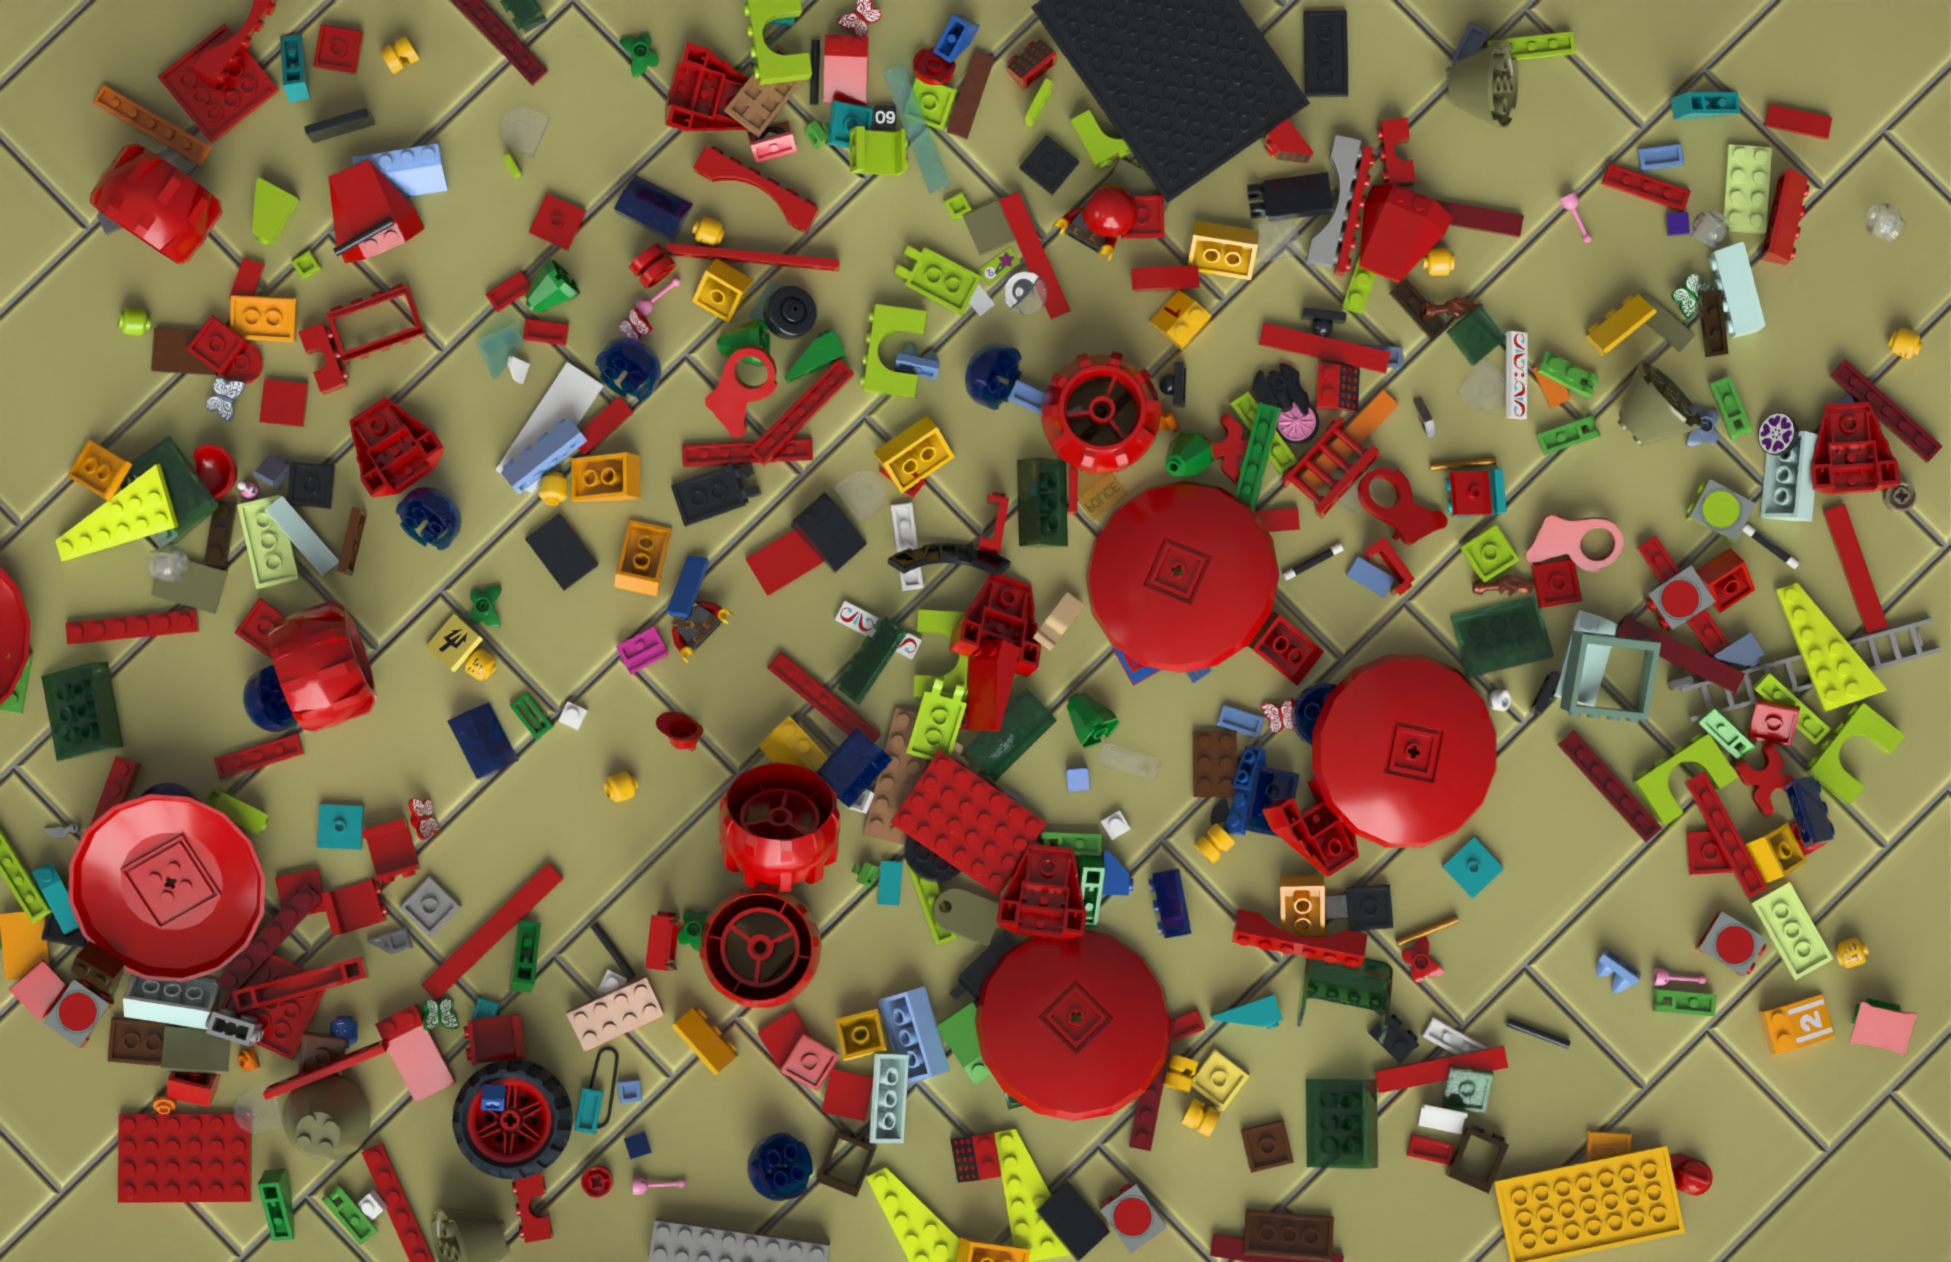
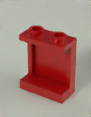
[979,492,1009,554]
[1362,537,1415,596]

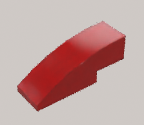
[1131,266,1200,292]

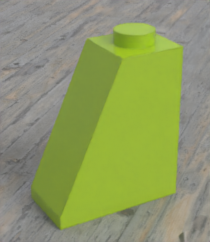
[252,177,300,246]
[205,786,269,834]

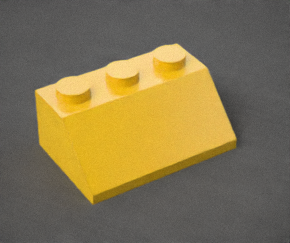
[1188,220,1259,280]
[1586,294,1657,357]
[873,415,955,494]
[758,716,835,777]
[672,1007,738,1076]

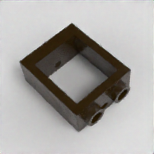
[1446,1125,1509,1194]
[816,1128,877,1198]

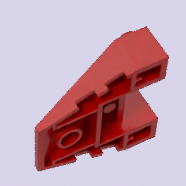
[949,574,1041,677]
[1262,777,1359,877]

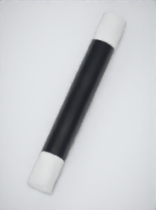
[1742,524,1800,569]
[1282,543,1344,581]

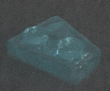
[475,323,524,379]

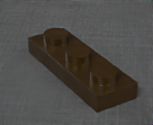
[1389,278,1449,342]
[1698,289,1729,357]
[204,500,237,568]

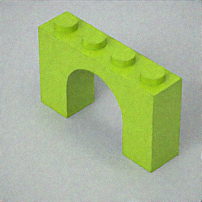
[743,0,812,85]
[1070,110,1131,169]
[860,304,927,399]
[914,609,968,701]
[1805,703,1905,805]
[1633,733,1738,826]

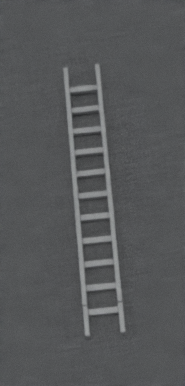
[1680,618,1942,722]

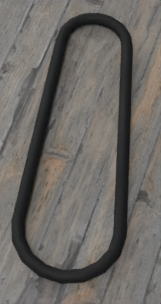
[589,1047,619,1129]

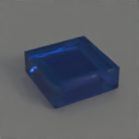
[624,1131,652,1159]

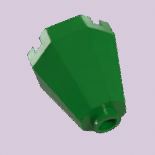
[525,259,581,312]
[716,320,770,367]
[1165,430,1214,476]
[1066,693,1120,749]

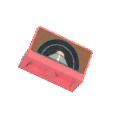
[747,121,797,163]

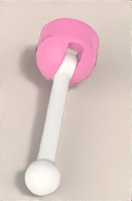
[237,481,260,500]

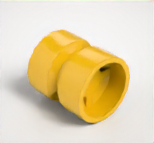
[379,35,419,74]
[1194,823,1235,864]
[1163,1054,1198,1093]
[1181,1098,1221,1137]

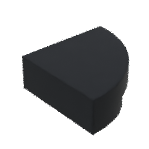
[1210,798,1230,825]

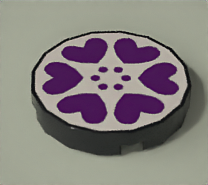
[1758,413,1799,456]

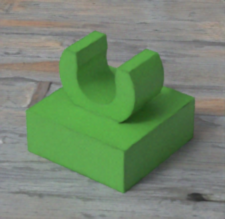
[804,120,829,150]
[851,861,880,888]

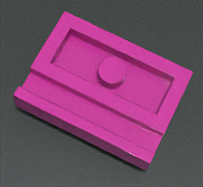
[616,626,669,675]

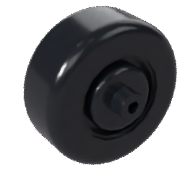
[763,286,817,340]

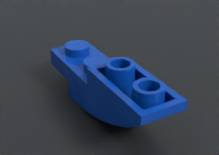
[1223,746,1266,836]

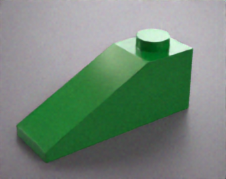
[785,330,846,384]
[1077,856,1105,927]
[509,920,541,993]
[257,1169,295,1241]

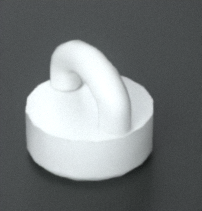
[1489,689,1511,711]

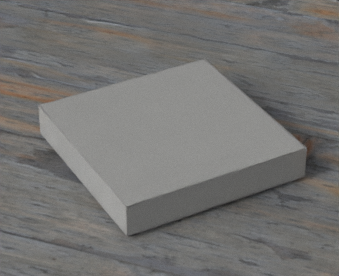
[399,876,462,938]

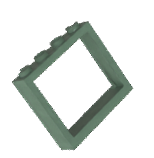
[1560,631,1661,723]

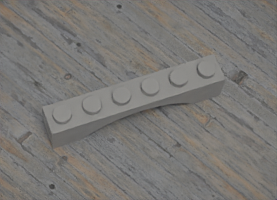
[1306,135,1363,269]

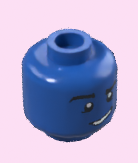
[330,1015,359,1049]

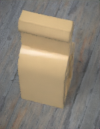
[1033,592,1084,651]

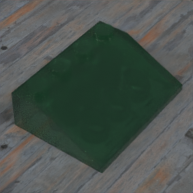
[120,436,220,548]
[1450,595,1554,679]
[41,662,124,761]
[1306,1079,1378,1169]

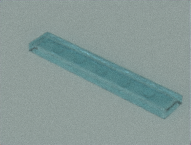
[883,64,950,194]

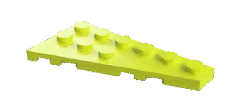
[56,464,179,561]
[1775,583,1887,712]
[994,1128,1071,1262]
[866,1167,960,1262]

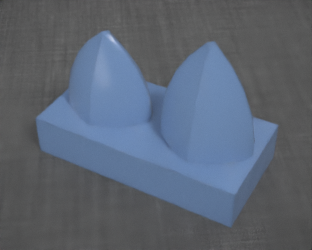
[895,342,940,380]
[1596,947,1641,993]

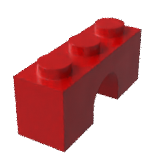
[1376,117,1416,187]
[298,323,349,395]
[512,1172,553,1243]

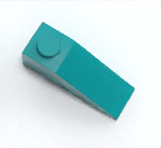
[280,34,310,102]
[1671,92,1741,120]
[32,862,79,935]
[1211,994,1283,1029]

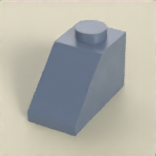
[253,454,291,490]
[1710,632,1765,668]

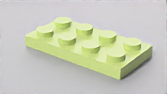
[1722,144,1772,234]
[237,495,300,590]
[1750,882,1833,980]

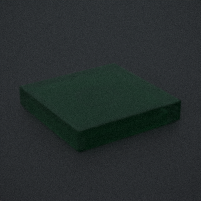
[1446,304,1506,366]
[1441,1065,1494,1113]

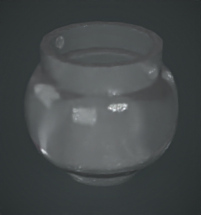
[1865,203,1906,242]
[1690,209,1729,249]
[148,545,188,582]

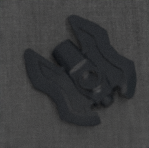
[1252,363,1309,426]

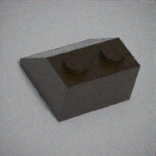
[70,942,127,995]

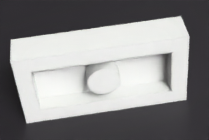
[1417,1104,1468,1134]

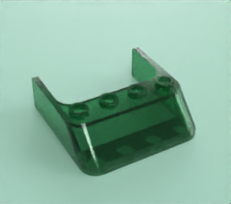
[1296,958,1393,1043]

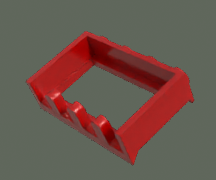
[325,284,427,365]
[645,911,680,971]

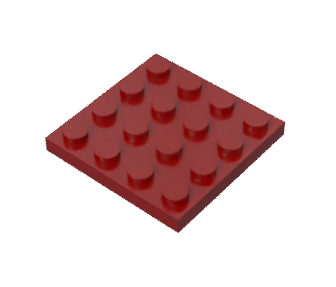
[157,23,280,144]
[219,953,326,1061]

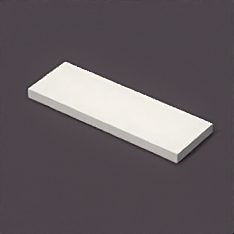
[496,362,604,494]

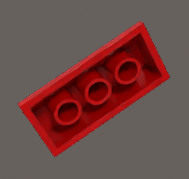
[1760,168,1810,265]

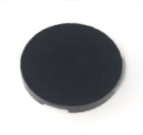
[904,835,961,882]

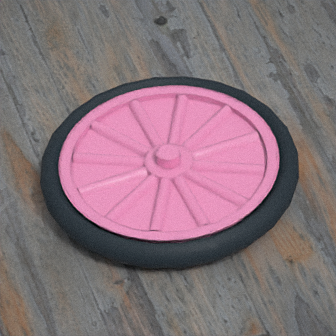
[1276,401,1319,445]

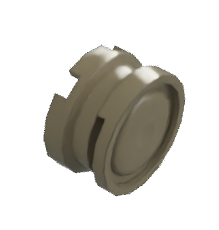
[1883,481,1917,513]

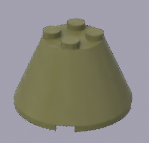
[1446,40,1518,128]
[1618,361,1703,446]
[282,1075,371,1161]
[431,1207,510,1262]

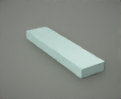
[264,496,339,576]

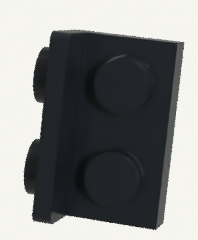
[1368,1014,1419,1063]

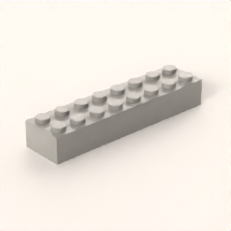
[648,1219,830,1262]

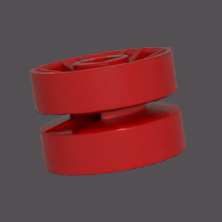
[629,243,676,289]

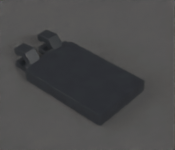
[1247,172,1334,222]
[671,464,762,527]
[949,931,1018,1008]

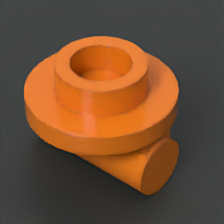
[1159,409,1180,432]
[237,1047,260,1072]
[153,1095,177,1114]

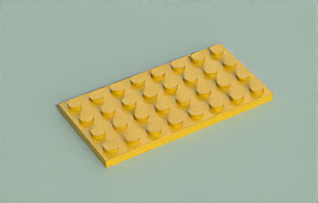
[1493,1145,1685,1262]

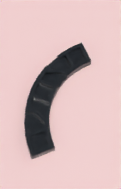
[888,543,1011,576]

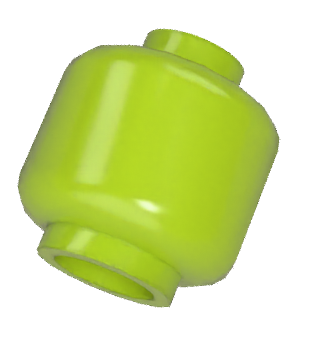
[118,306,151,336]

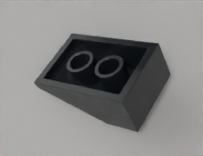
[791,492,867,573]

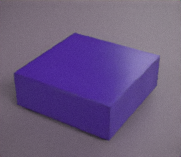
[1666,212,1690,236]

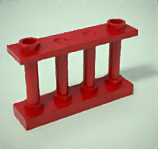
[1282,417,1380,519]

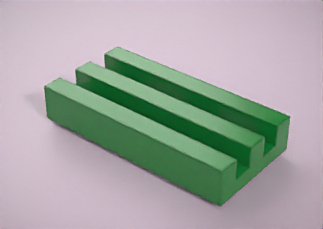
[510,692,554,740]

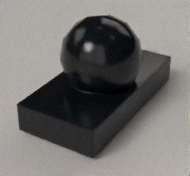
[1301,308,1347,337]
[1159,362,1187,408]

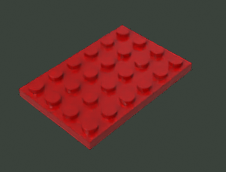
[889,750,1047,896]
[118,1113,252,1203]

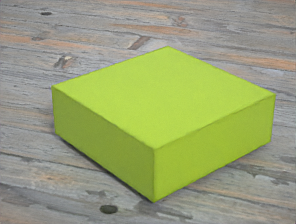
[502,154,522,180]
[943,192,972,222]
[291,250,322,281]

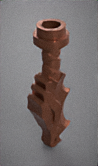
[1422,297,1483,319]
[1472,575,1535,596]

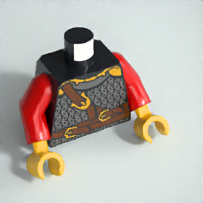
[1052,206,1117,261]
[671,600,734,663]

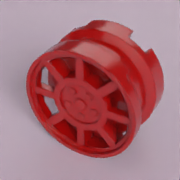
[581,1166,614,1198]

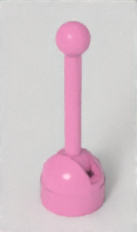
[1559,192,1592,243]
[634,277,680,317]
[1652,968,1706,986]
[633,1177,686,1195]

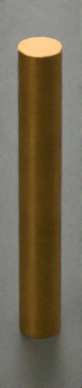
[1430,456,1496,471]
[1395,914,1459,947]

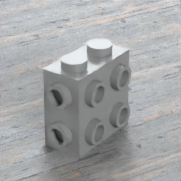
[205,1008,264,1046]

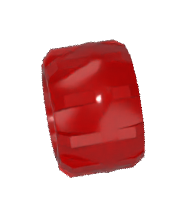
[90,143,223,265]
[1041,351,1162,474]
[267,600,377,732]
[718,762,840,892]
[699,886,822,1008]

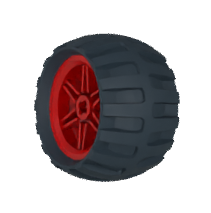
[452,1059,573,1179]

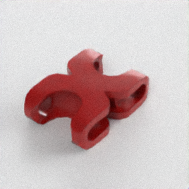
[1203,413,1249,485]
[1733,742,1802,817]

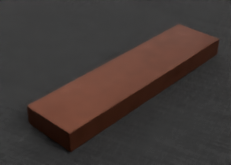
[947,51,995,139]

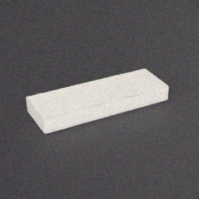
[1422,1017,1488,1055]

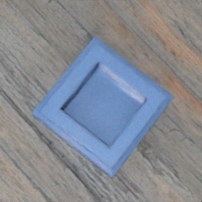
[618,1079,642,1104]

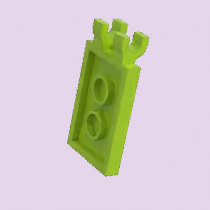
[894,246,982,316]
[906,676,967,760]

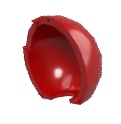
[1082,184,1137,237]
[188,444,238,500]

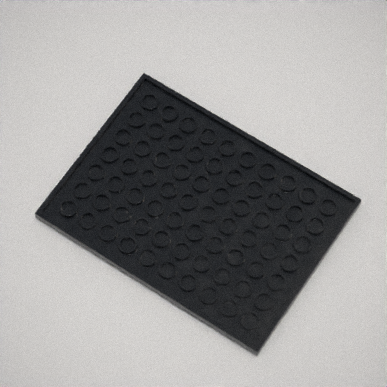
[1031,0,1310,204]

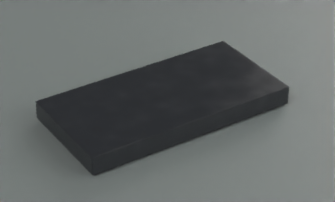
[1303,10,1349,97]

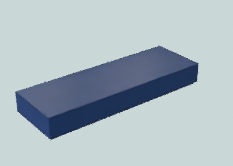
[666,555,709,618]

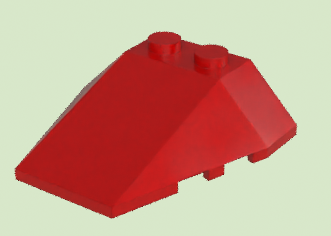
[665,42,749,132]
[328,159,425,263]
[1359,184,1453,283]
[349,397,445,498]
[1810,402,1901,495]
[996,843,1087,940]

